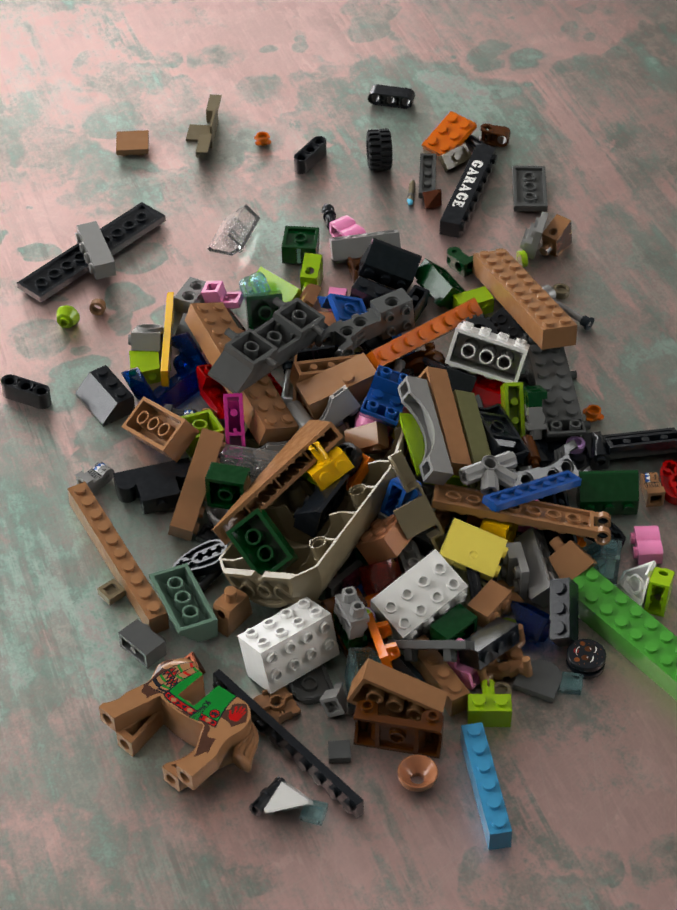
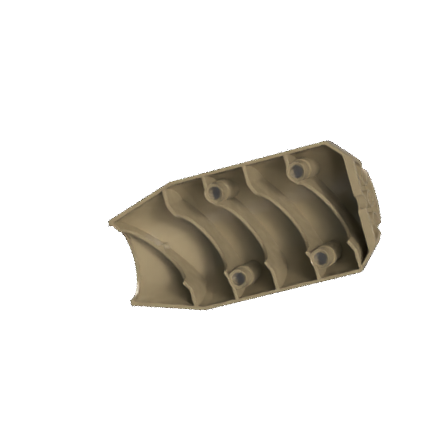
[218,422,407,609]

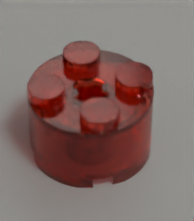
[358,558,402,596]

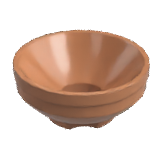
[397,755,438,792]

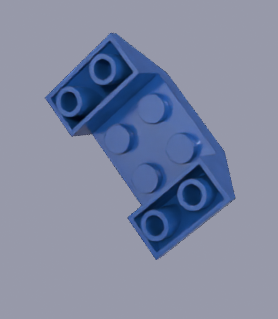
[359,365,409,428]

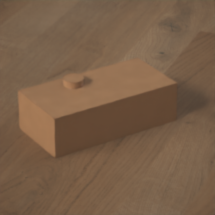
[296,353,376,420]
[121,396,200,462]
[347,658,447,721]

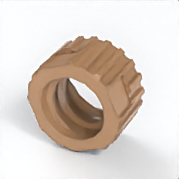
[89,298,106,316]

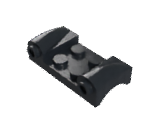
[478,403,530,466]
[534,431,610,471]

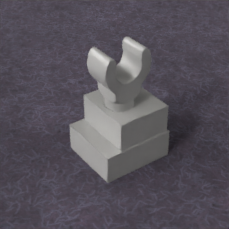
[320,681,349,717]

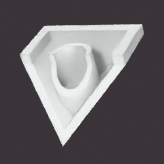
[617,561,656,607]
[264,782,313,815]

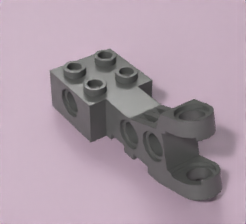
[315,288,415,357]
[499,439,592,491]

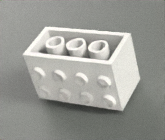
[445,321,530,383]
[371,549,468,640]
[238,597,340,694]

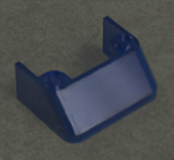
[121,331,207,409]

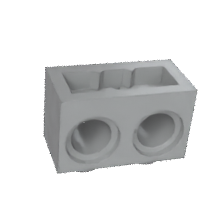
[174,277,206,313]

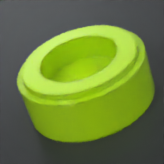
[516,250,528,268]

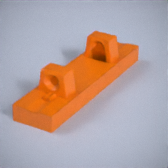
[367,612,401,668]

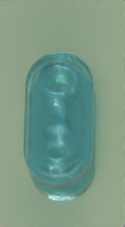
[239,272,271,299]

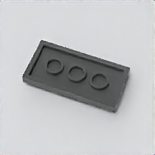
[512,166,548,212]

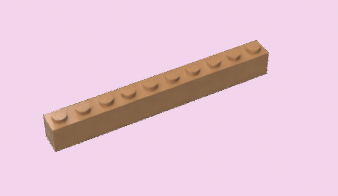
[67,482,169,634]

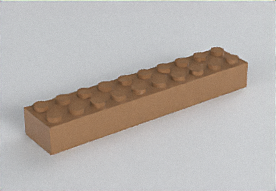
[472,248,578,350]
[185,302,299,446]

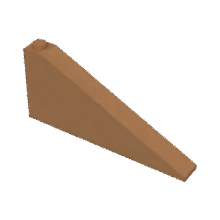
[212,419,344,545]

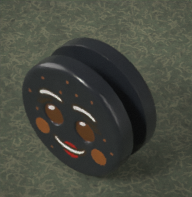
[566,639,606,679]

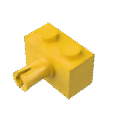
[306,442,354,491]

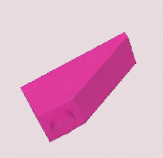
[223,393,246,453]

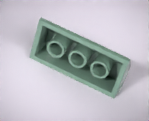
[149,563,218,642]

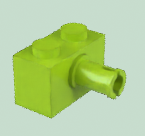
[467,679,512,727]

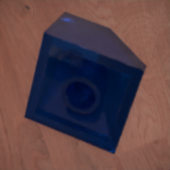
[510,601,550,644]

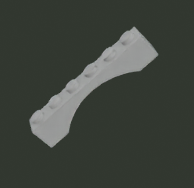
[397,376,454,485]
[252,385,361,470]

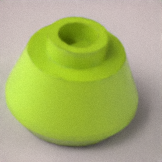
[56,305,80,328]

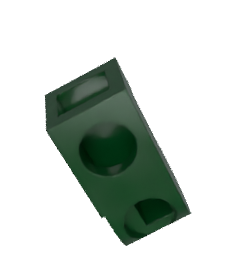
[447,247,473,277]

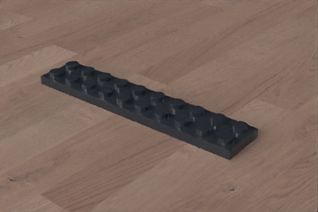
[17,202,166,303]

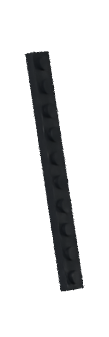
[213,669,364,818]

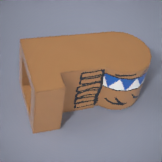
[640,472,665,507]

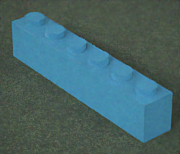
[460,722,512,850]

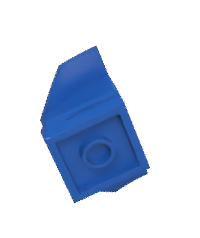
[317,293,367,347]

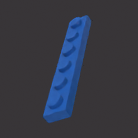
[482,470,582,512]

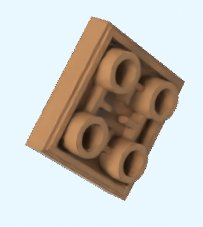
[116,130,149,156]

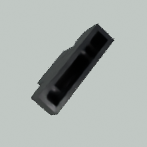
[113,457,191,514]

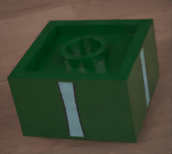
[281,226,320,264]

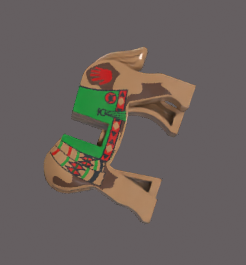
[99,658,259,792]

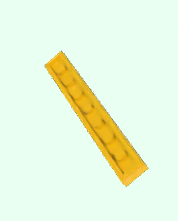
[160,292,175,387]

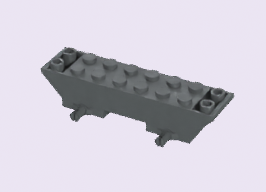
[208,297,329,393]
[518,333,591,443]

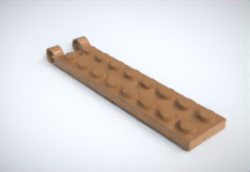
[431,483,611,545]

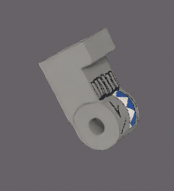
[76,462,114,494]

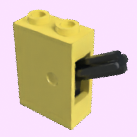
[439,518,509,599]

